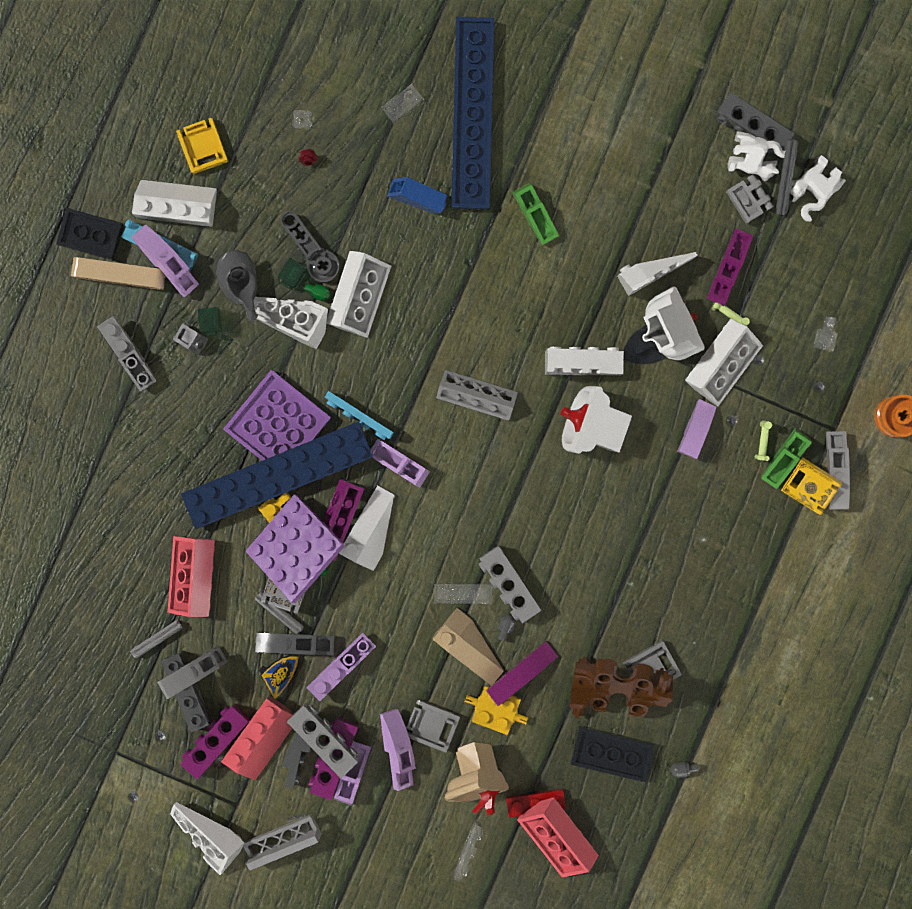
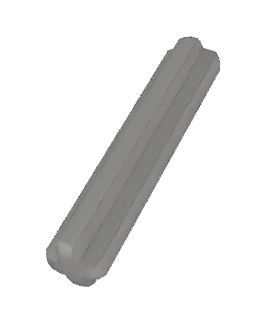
[255,592,303,634]
[131,620,183,658]

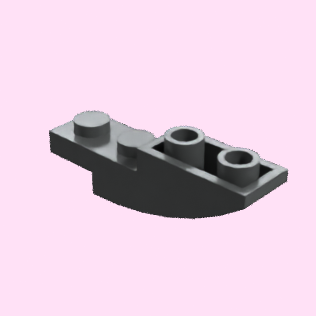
[255,633,334,655]
[282,711,322,789]

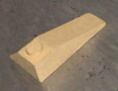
[432,608,504,686]

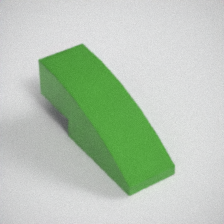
[512,183,559,245]
[761,428,812,489]

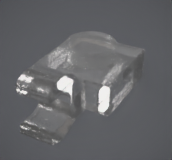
[813,317,838,352]

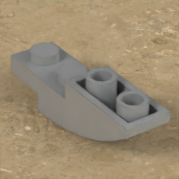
[97,316,157,392]
[826,431,850,510]
[157,646,228,699]

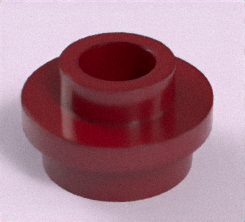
[298,149,318,166]

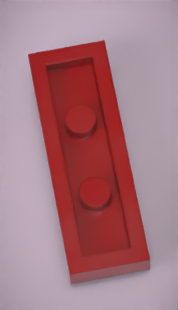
[506,789,566,818]

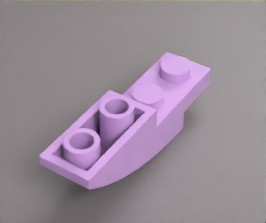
[131,225,199,297]
[306,633,376,702]
[380,709,416,791]

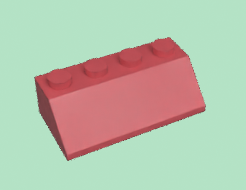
[168,536,215,617]
[221,695,295,780]
[517,798,599,877]

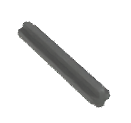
[776,139,798,215]

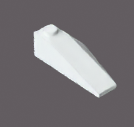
[246,297,328,349]

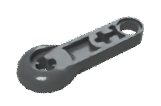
[281,211,339,282]

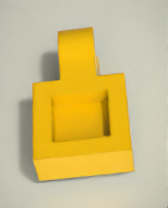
[258,492,291,523]

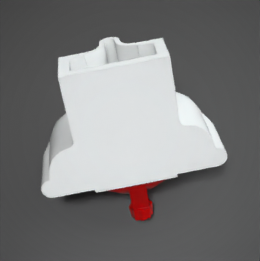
[642,287,704,360]
[560,386,632,454]

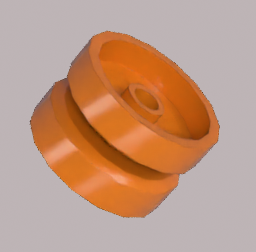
[874,394,912,438]

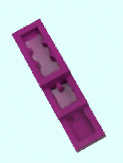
[707,228,753,306]
[486,641,558,706]

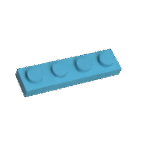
[325,391,394,440]

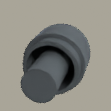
[498,615,516,642]
[671,761,698,778]

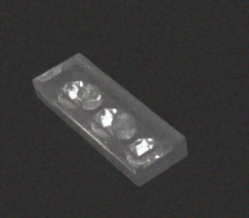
[434,584,492,604]
[453,820,484,882]

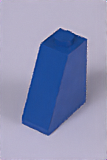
[387,177,447,214]

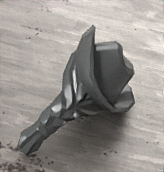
[216,250,258,322]

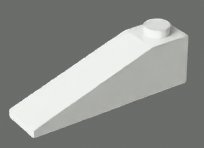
[617,252,697,296]
[339,485,394,571]
[170,802,244,875]

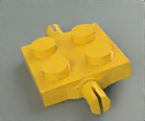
[464,685,528,735]

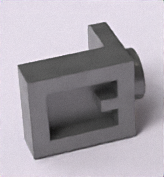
[173,323,208,355]

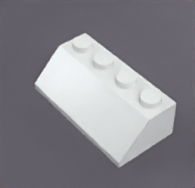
[132,180,217,227]
[326,251,391,338]
[685,319,763,406]

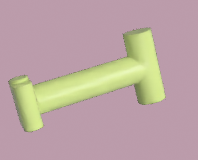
[712,302,750,326]
[754,420,772,461]

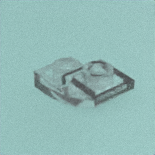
[381,83,425,123]

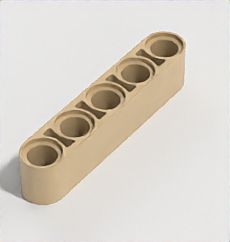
[71,257,166,290]

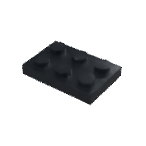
[56,208,123,260]

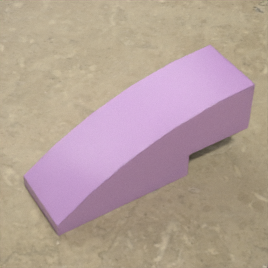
[677,399,716,459]
[371,439,430,488]
[334,741,371,805]

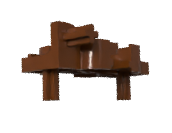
[569,657,673,718]

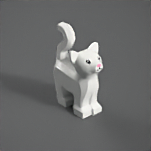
[727,131,785,181]
[790,155,846,222]

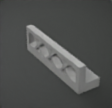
[436,370,518,420]
[243,814,322,870]

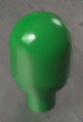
[304,283,331,301]

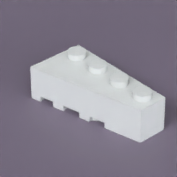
[545,347,624,376]

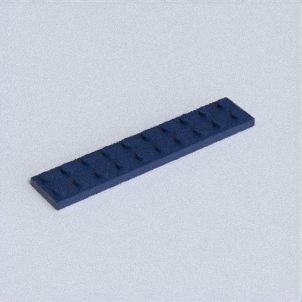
[451,17,494,209]
[181,421,374,529]

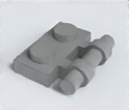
[726,174,774,224]

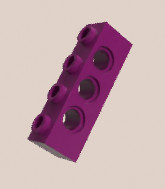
[323,480,364,561]
[180,703,251,779]
[308,716,359,801]

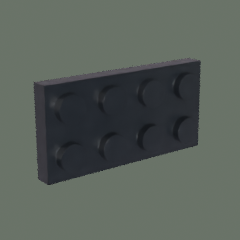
[570,726,654,783]

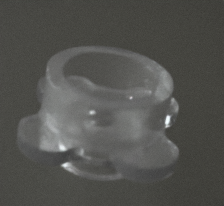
[292,110,312,129]

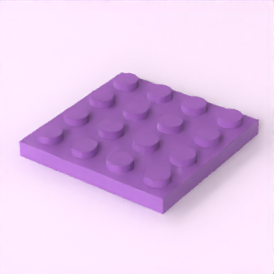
[223,370,331,460]
[246,494,345,603]

